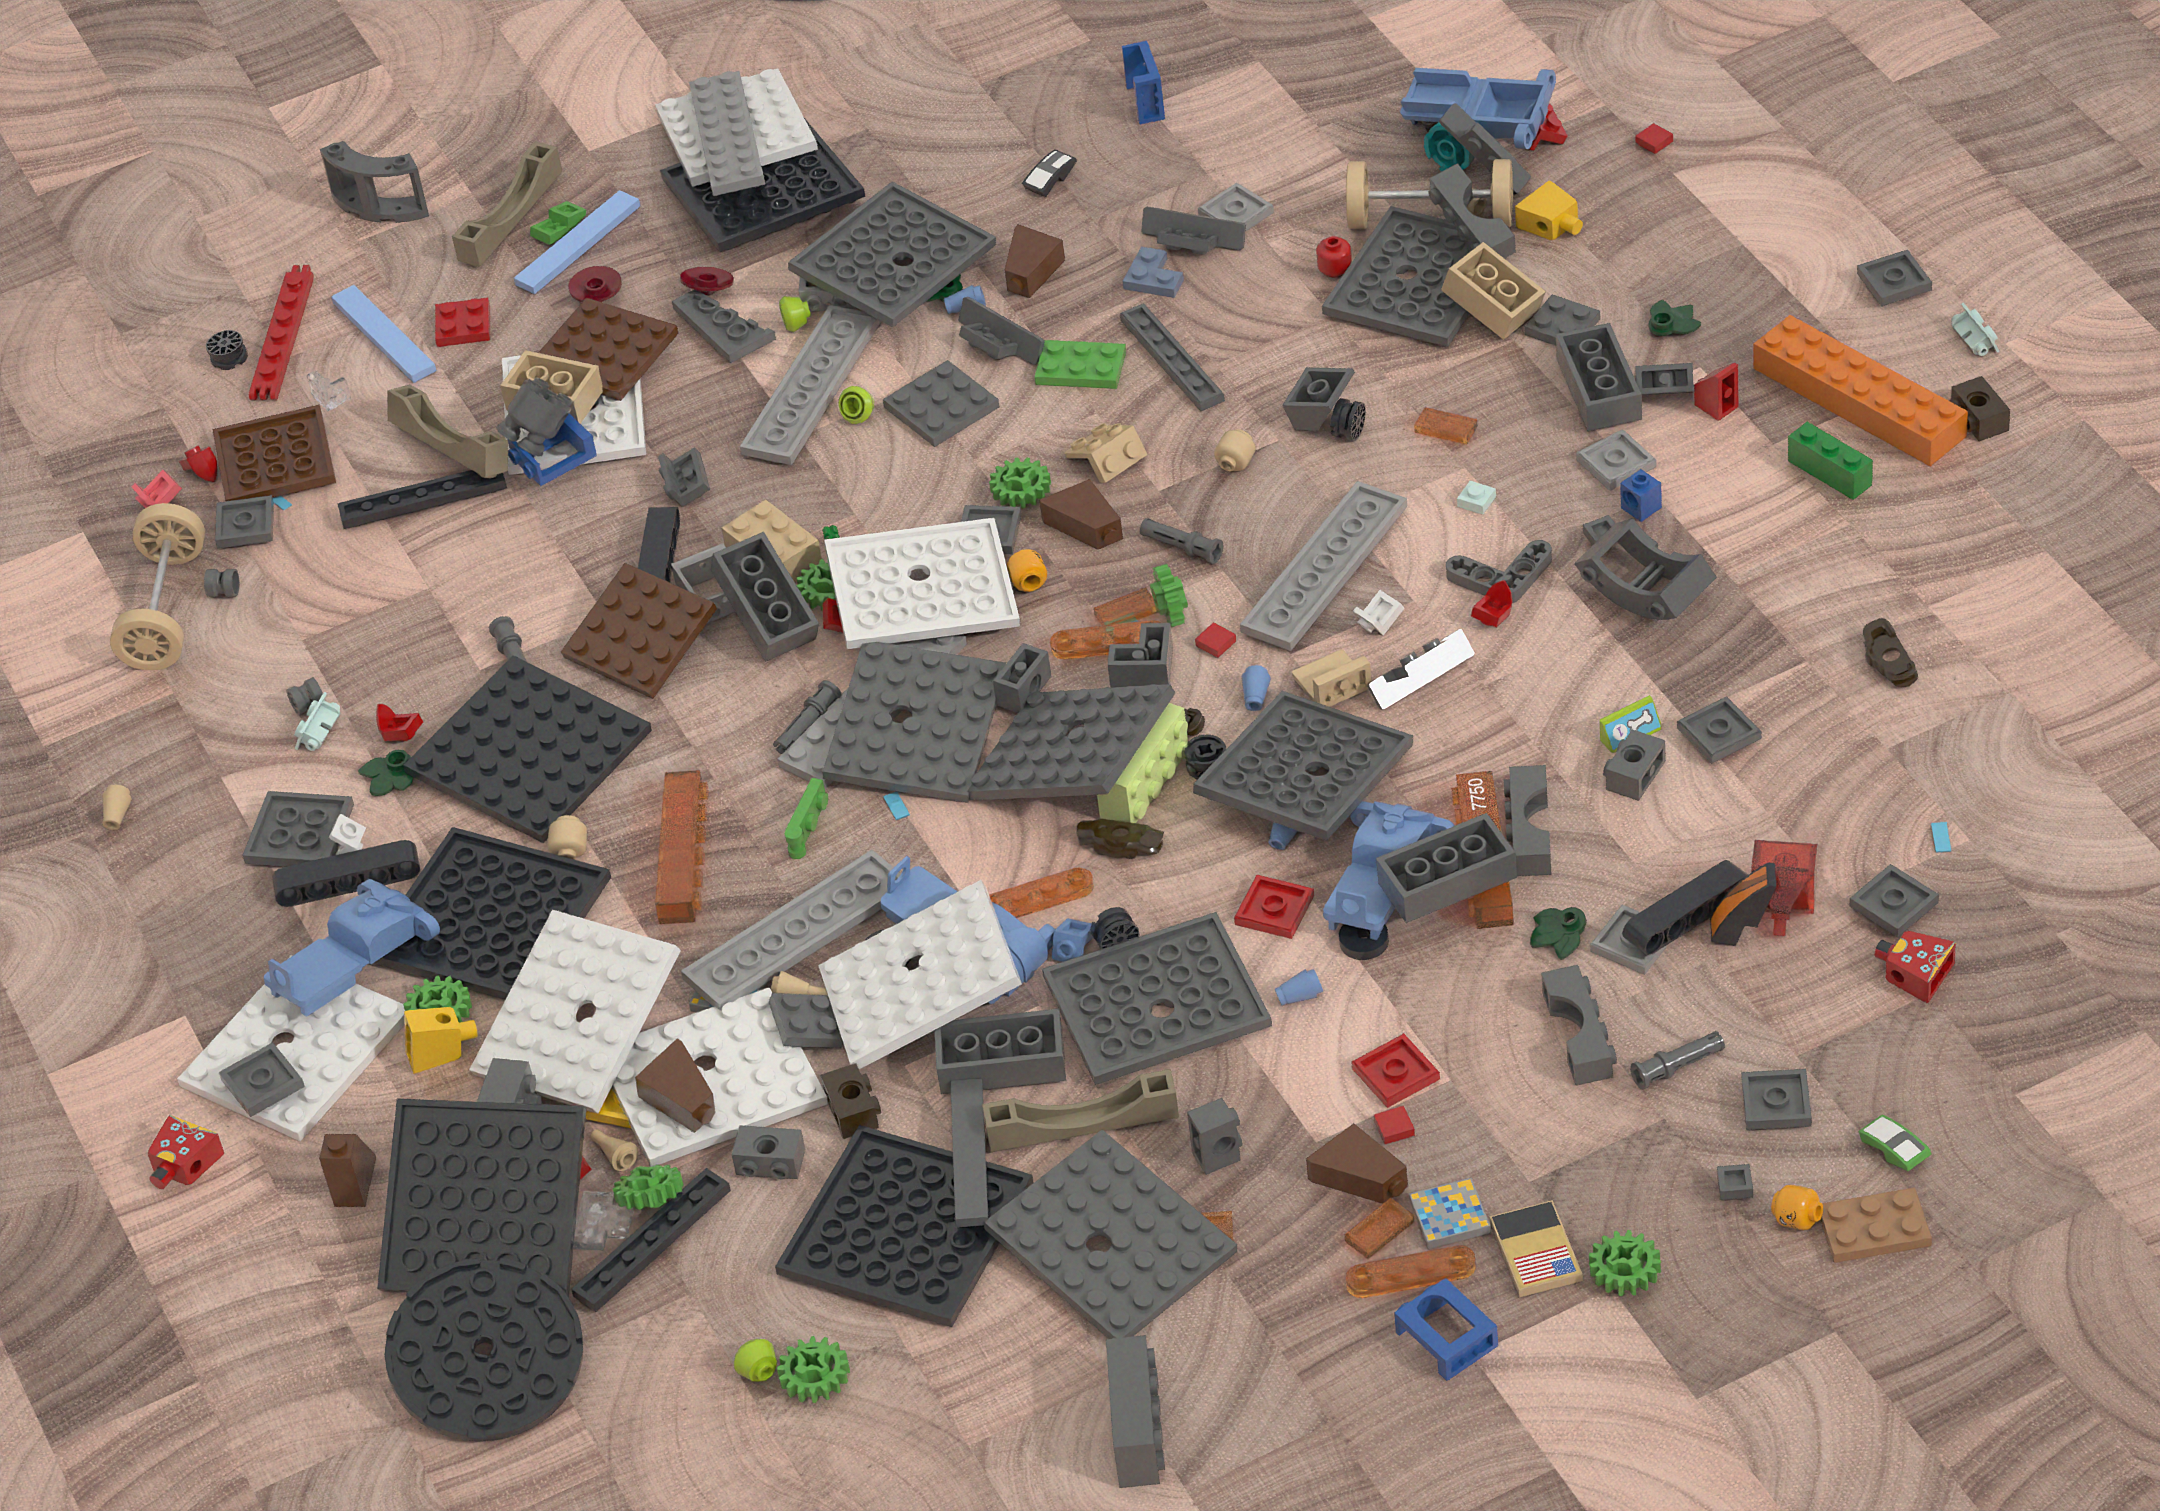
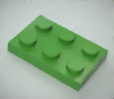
[1035,340,1126,389]

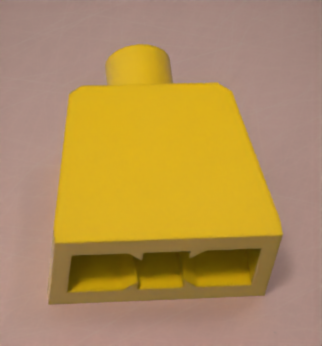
[1515,180,1583,240]
[404,1007,478,1074]

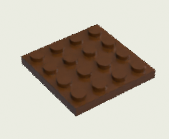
[538,298,679,401]
[212,404,336,501]
[561,563,717,699]

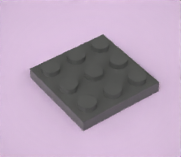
[883,360,1000,447]
[242,791,354,866]

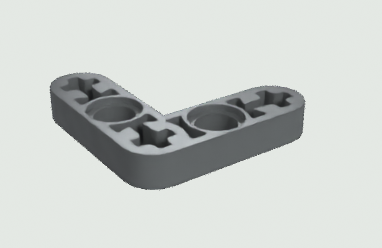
[1446,540,1552,603]

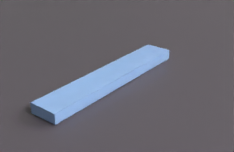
[514,190,640,294]
[331,285,437,383]

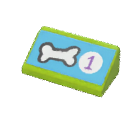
[1599,695,1661,753]

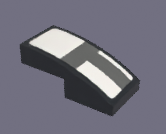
[1022,149,1077,197]

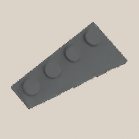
[672,290,776,363]

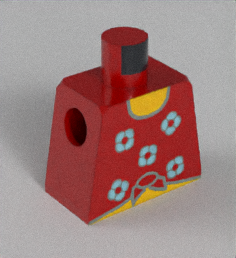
[1874,931,1956,1003]
[148,1115,224,1189]

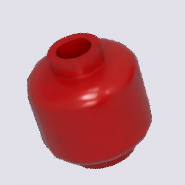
[1316,236,1352,278]

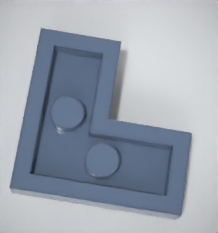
[1123,247,1184,298]

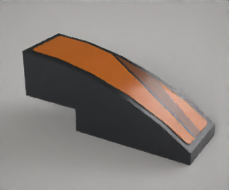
[1710,862,1776,946]

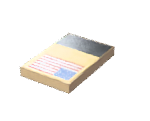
[1490,1200,1583,1298]

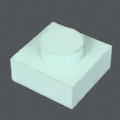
[1457,481,1496,515]

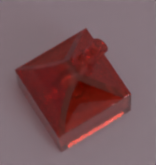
[1751,840,1818,936]

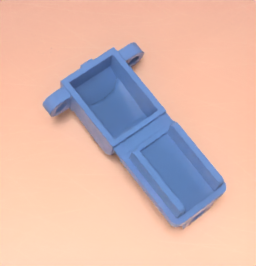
[1400,68,1556,149]
[1323,801,1455,940]
[880,856,1055,1004]
[264,879,440,1016]

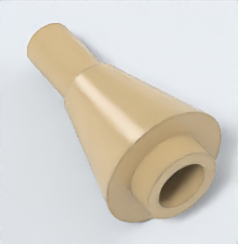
[771,971,828,995]
[591,1129,638,1171]

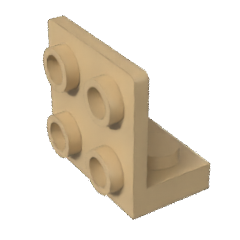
[1292,649,1371,707]

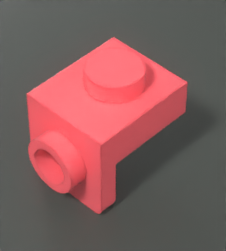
[131,470,182,508]

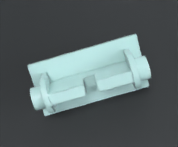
[1951,303,2000,356]
[294,692,341,751]

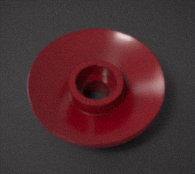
[568,266,622,302]
[680,267,734,295]

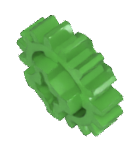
[989,457,1051,509]
[796,559,836,611]
[1150,564,1188,627]
[403,976,472,1022]
[613,1164,684,1210]
[1589,1230,1661,1296]
[777,1336,850,1403]

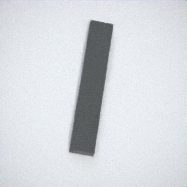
[1120,303,1225,412]
[951,1078,988,1227]

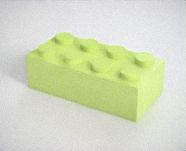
[1097,703,1188,823]

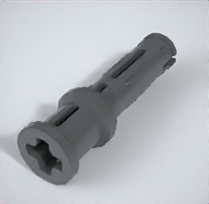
[1140,518,1224,564]
[489,616,527,662]
[773,680,842,754]
[1630,1031,1725,1090]

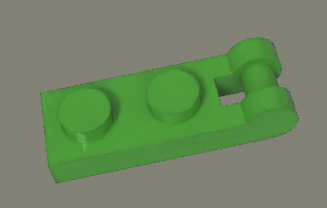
[784,778,828,859]

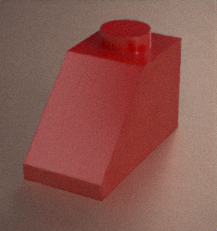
[1694,362,1739,421]

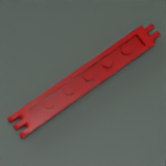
[249,265,314,400]

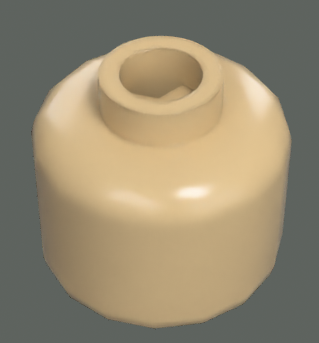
[1214,429,1255,472]
[548,815,587,860]

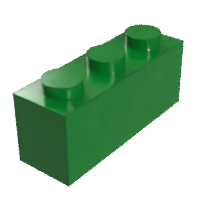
[1788,421,1873,500]

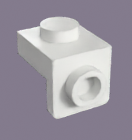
[1353,590,1404,636]
[329,814,366,855]

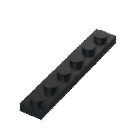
[337,470,507,529]
[571,1168,731,1312]

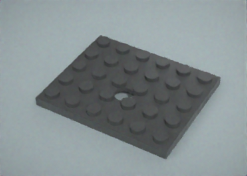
[788,181,996,327]
[1322,206,1507,347]
[822,642,1006,803]
[967,684,1175,801]
[1193,691,1413,841]
[1042,912,1272,1085]
[984,1129,1237,1339]

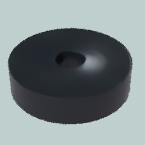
[1339,924,1389,960]

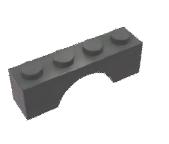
[1428,164,1516,258]
[1504,765,1552,877]
[1541,965,1617,1086]

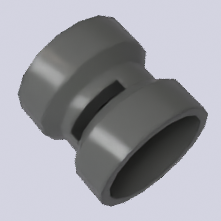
[204,569,240,597]
[286,677,323,715]

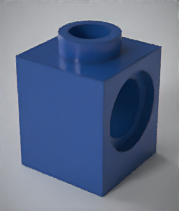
[1620,469,1662,522]

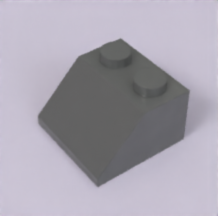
[1282,367,1355,431]

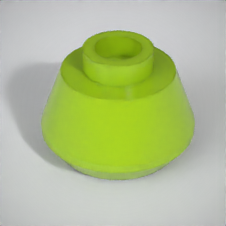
[779,296,811,332]
[838,386,874,424]
[734,1339,777,1382]

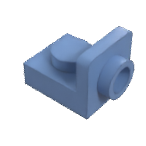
[1052,918,1093,962]

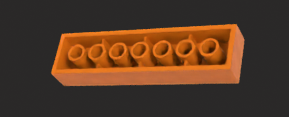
[1753,315,1968,466]

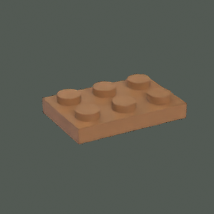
[1820,1187,1932,1263]

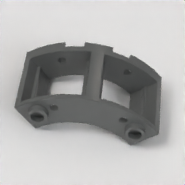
[320,141,429,223]
[1574,518,1717,620]

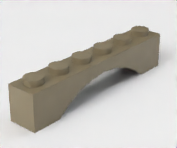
[452,141,562,267]
[387,384,508,478]
[982,1069,1179,1153]

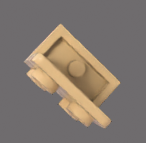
[1065,423,1148,483]

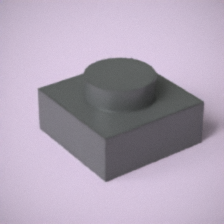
[1583,515,1617,545]
[1717,1164,1753,1200]

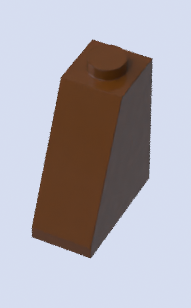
[1004,224,1065,298]
[1039,479,1123,550]
[635,1038,716,1133]
[1306,1123,1408,1204]
[319,1134,376,1207]

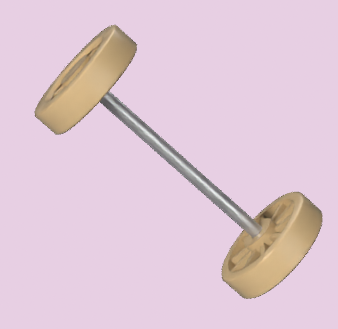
[1346,159,1513,229]
[110,503,205,671]

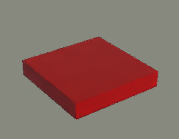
[1234,875,1314,939]
[1351,1033,1440,1108]

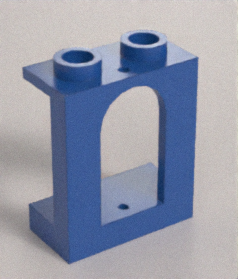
[1122,41,1165,125]
[507,413,597,486]
[1394,1278,1498,1381]

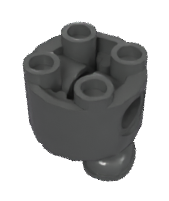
[496,377,573,456]

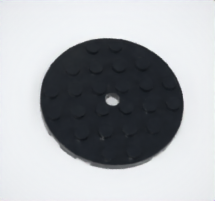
[384,1258,583,1442]

